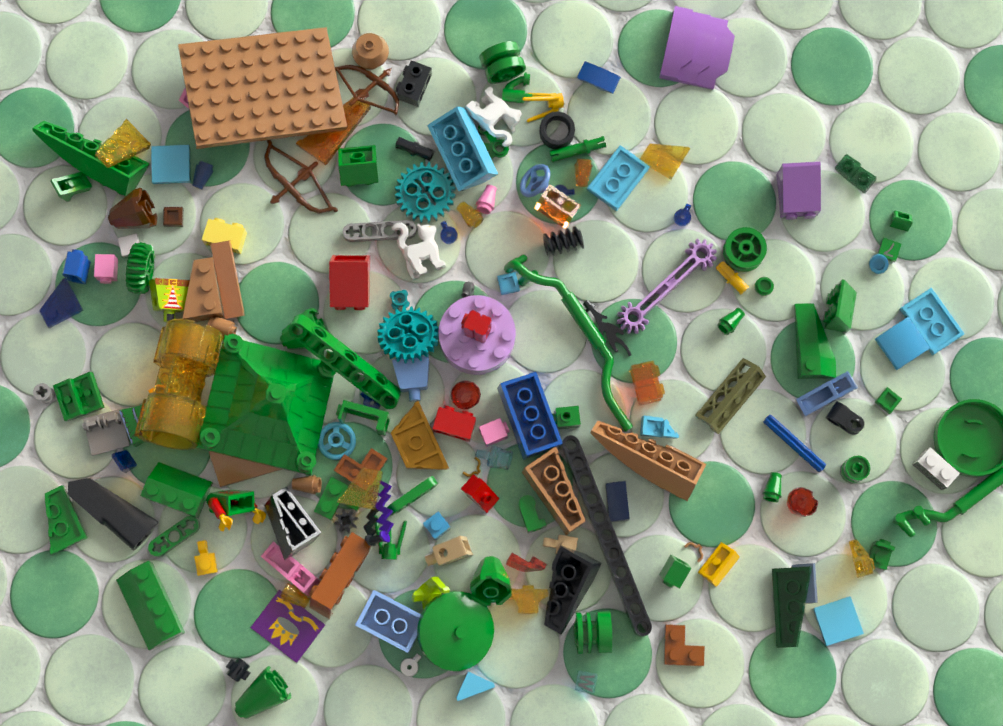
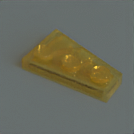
[95,118,151,168]

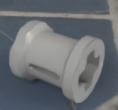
[33,383,55,403]

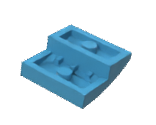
[875,317,930,370]

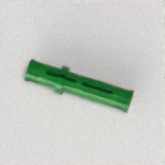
[549,136,606,163]

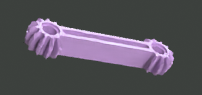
[617,239,717,334]

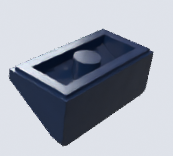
[606,481,630,522]

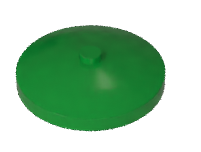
[417,591,494,671]

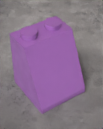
[776,161,821,220]

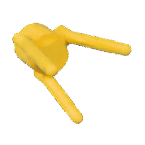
[523,93,564,122]

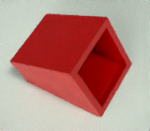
[329,255,370,310]

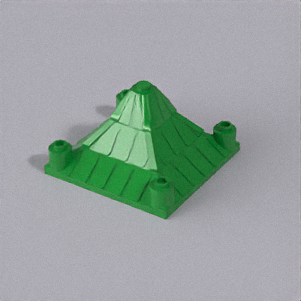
[196,334,336,476]

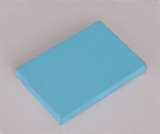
[587,145,650,212]
[899,288,964,356]

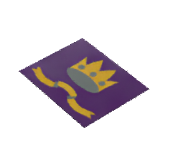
[250,590,325,663]

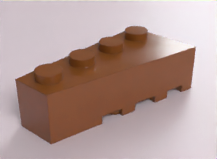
[309,532,371,619]

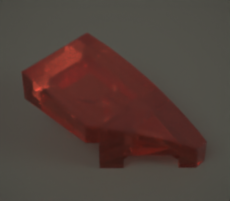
[506,553,547,572]

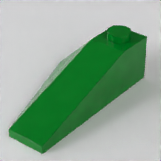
[794,303,836,379]

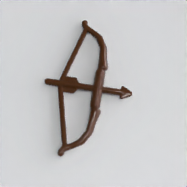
[264,140,338,214]

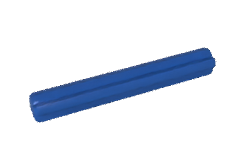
[763,415,826,472]

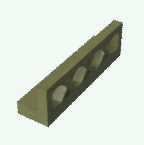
[695,358,766,434]

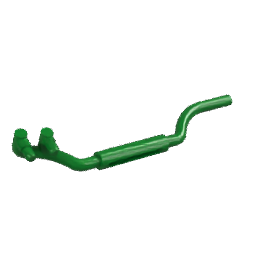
[504,254,633,432]
[893,467,1003,538]

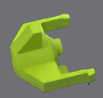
[412,577,450,609]

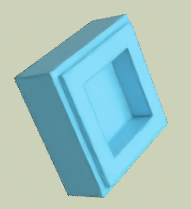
[497,272,520,295]

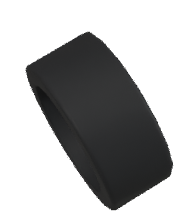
[539,111,575,149]

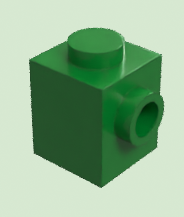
[552,405,581,430]
[659,554,692,589]

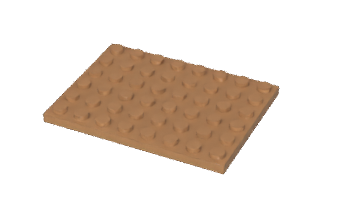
[178,27,347,149]

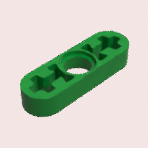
[387,476,438,516]
[148,516,200,557]

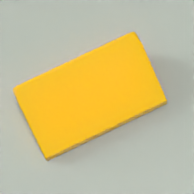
[698,542,740,587]

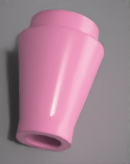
[476,185,497,214]

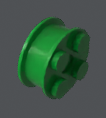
[723,227,767,272]

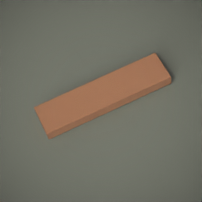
[211,240,245,319]

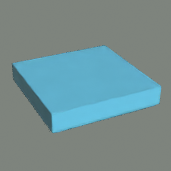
[151,145,191,184]
[813,596,864,646]

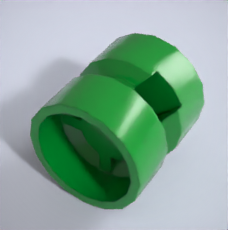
[840,455,871,484]

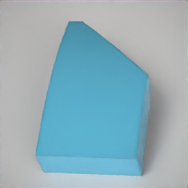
[640,416,679,439]

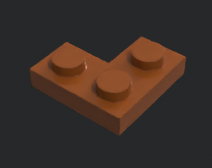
[334,448,388,492]
[664,625,705,666]

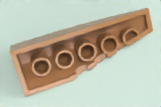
[590,421,706,501]

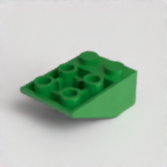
[823,279,857,333]

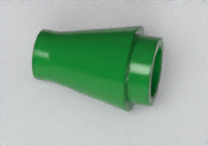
[717,308,745,335]
[762,472,782,502]

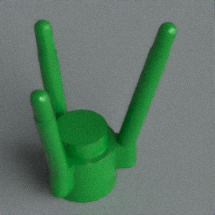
[374,515,407,560]

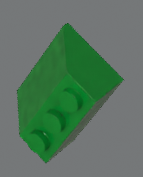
[140,462,213,519]

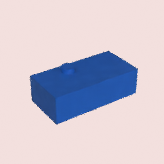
[497,372,563,460]

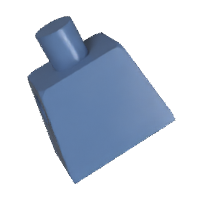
[392,356,429,402]

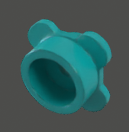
[390,290,410,310]

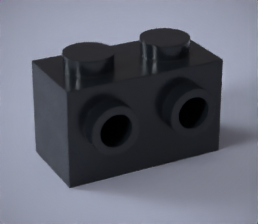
[395,60,432,107]

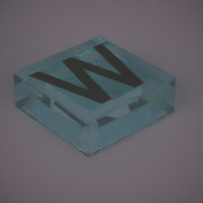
[575,671,598,694]

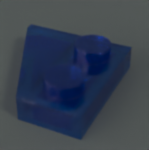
[39,277,83,328]

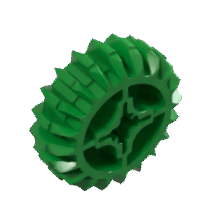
[125,242,155,294]

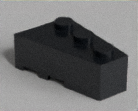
[264,486,322,561]

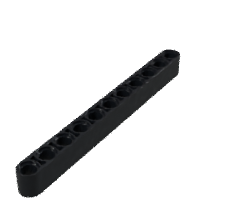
[561,435,652,637]

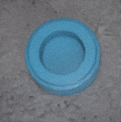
[869,254,889,274]

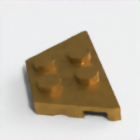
[391,401,449,470]

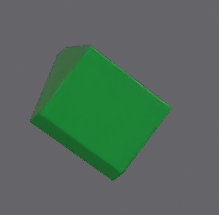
[890,210,913,232]

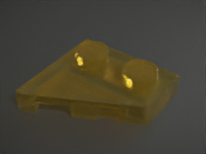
[640,144,690,180]
[337,468,383,510]
[849,539,875,578]

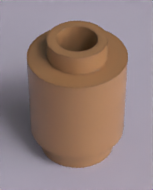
[207,317,237,339]

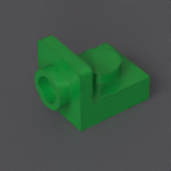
[866,539,895,571]

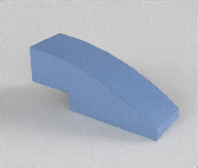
[796,371,858,416]

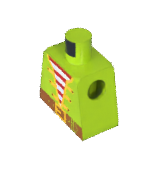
[149,278,190,323]

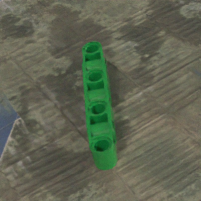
[288,314,401,409]

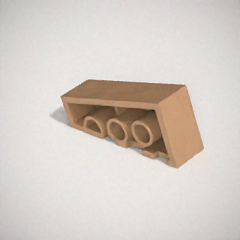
[522,447,585,536]

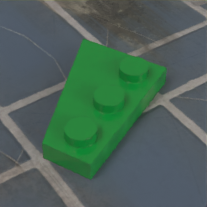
[44,485,88,555]

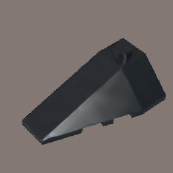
[544,546,602,634]

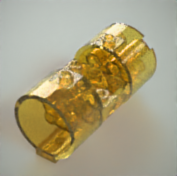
[134,319,223,450]

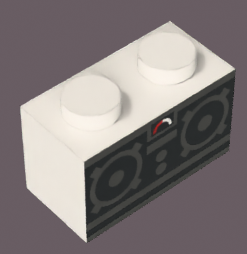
[912,448,960,490]

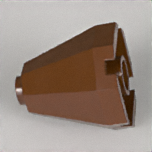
[108,188,158,229]

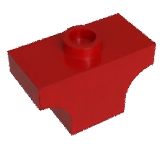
[461,474,499,513]

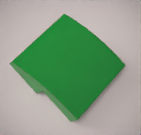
[53,372,105,421]

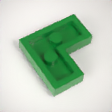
[314,477,366,521]

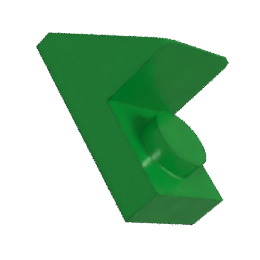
[50,172,92,202]

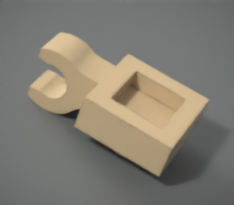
[543,535,578,554]

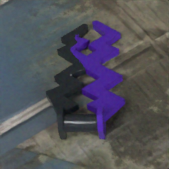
[363,480,394,546]

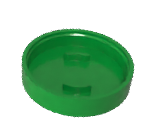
[934,399,1003,478]

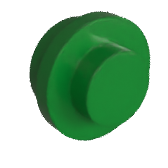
[755,277,774,296]

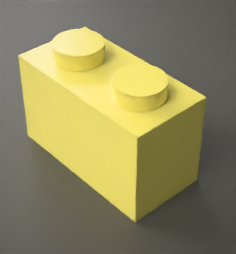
[202,218,247,254]

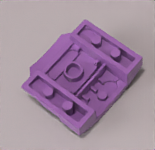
[659,6,735,90]

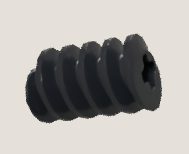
[543,226,584,257]

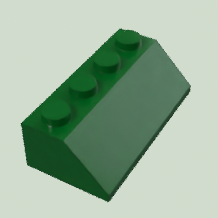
[116,561,185,651]

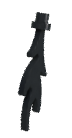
[583,300,631,356]

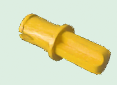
[716,261,749,295]

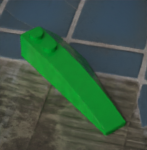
[32,121,149,196]

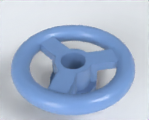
[520,164,550,197]

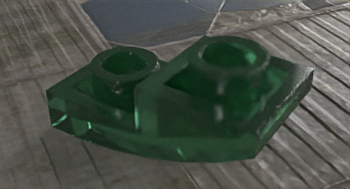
[835,154,877,194]

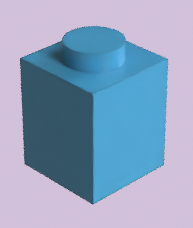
[423,511,451,541]

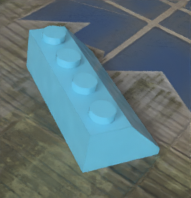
[427,106,498,191]

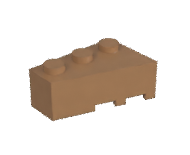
[182,257,224,323]

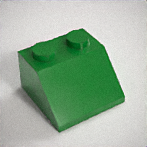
[338,145,379,187]

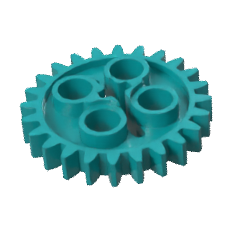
[395,162,456,223]
[377,306,439,364]

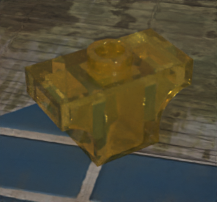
[510,585,548,614]

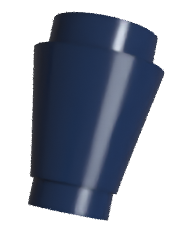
[192,161,214,190]

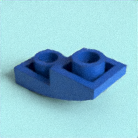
[577,61,621,94]

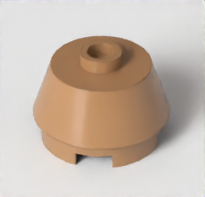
[352,33,389,70]

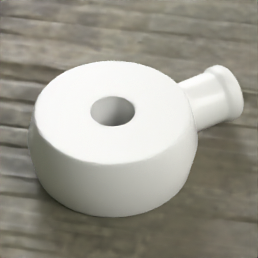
[400,654,421,677]

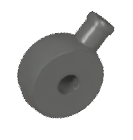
[461,281,474,298]

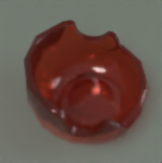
[450,380,481,410]
[787,487,818,517]

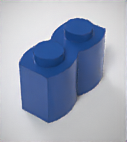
[62,249,91,285]

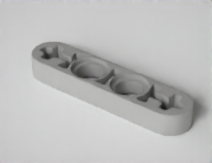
[343,220,417,242]

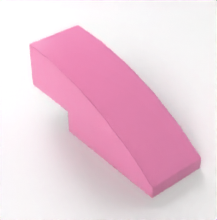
[261,541,320,596]

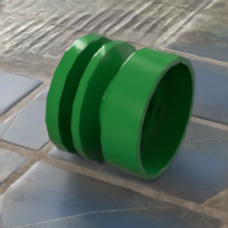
[573,611,612,654]

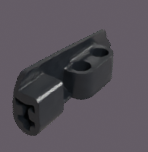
[68,478,158,551]

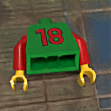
[206,490,266,532]

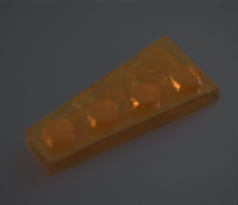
[296,97,371,165]

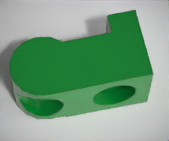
[519,495,547,534]

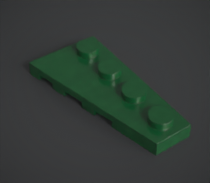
[772,566,812,648]

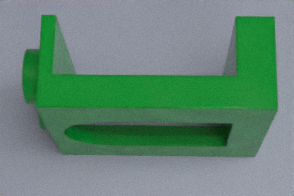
[336,400,391,436]

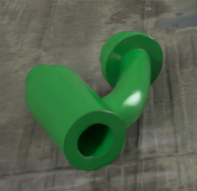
[502,72,532,104]

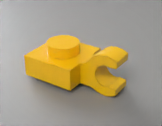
[194,540,218,576]

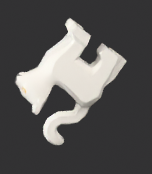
[466,86,522,147]
[392,223,446,280]

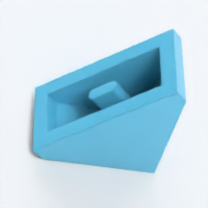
[456,672,495,701]

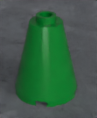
[235,666,291,719]

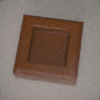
[163,207,184,227]

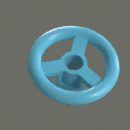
[318,422,356,460]

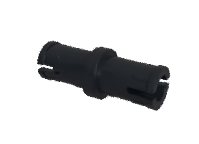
[395,137,434,161]

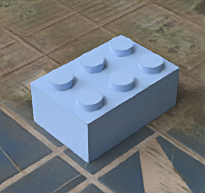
[355,590,421,653]

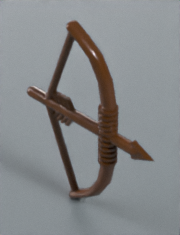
[335,65,399,115]

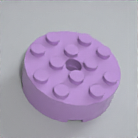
[439,295,516,375]

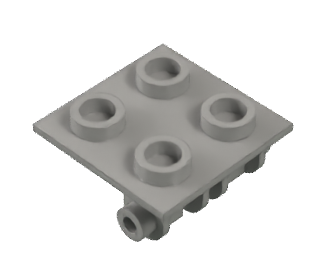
[82,409,130,456]

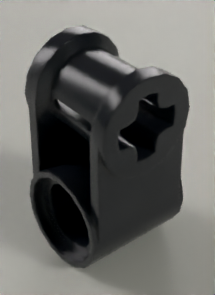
[826,401,865,435]

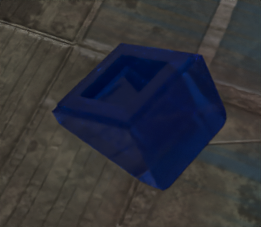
[111,450,137,473]

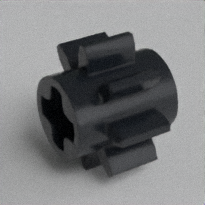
[334,509,359,533]
[226,657,251,682]

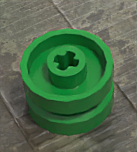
[479,41,526,84]

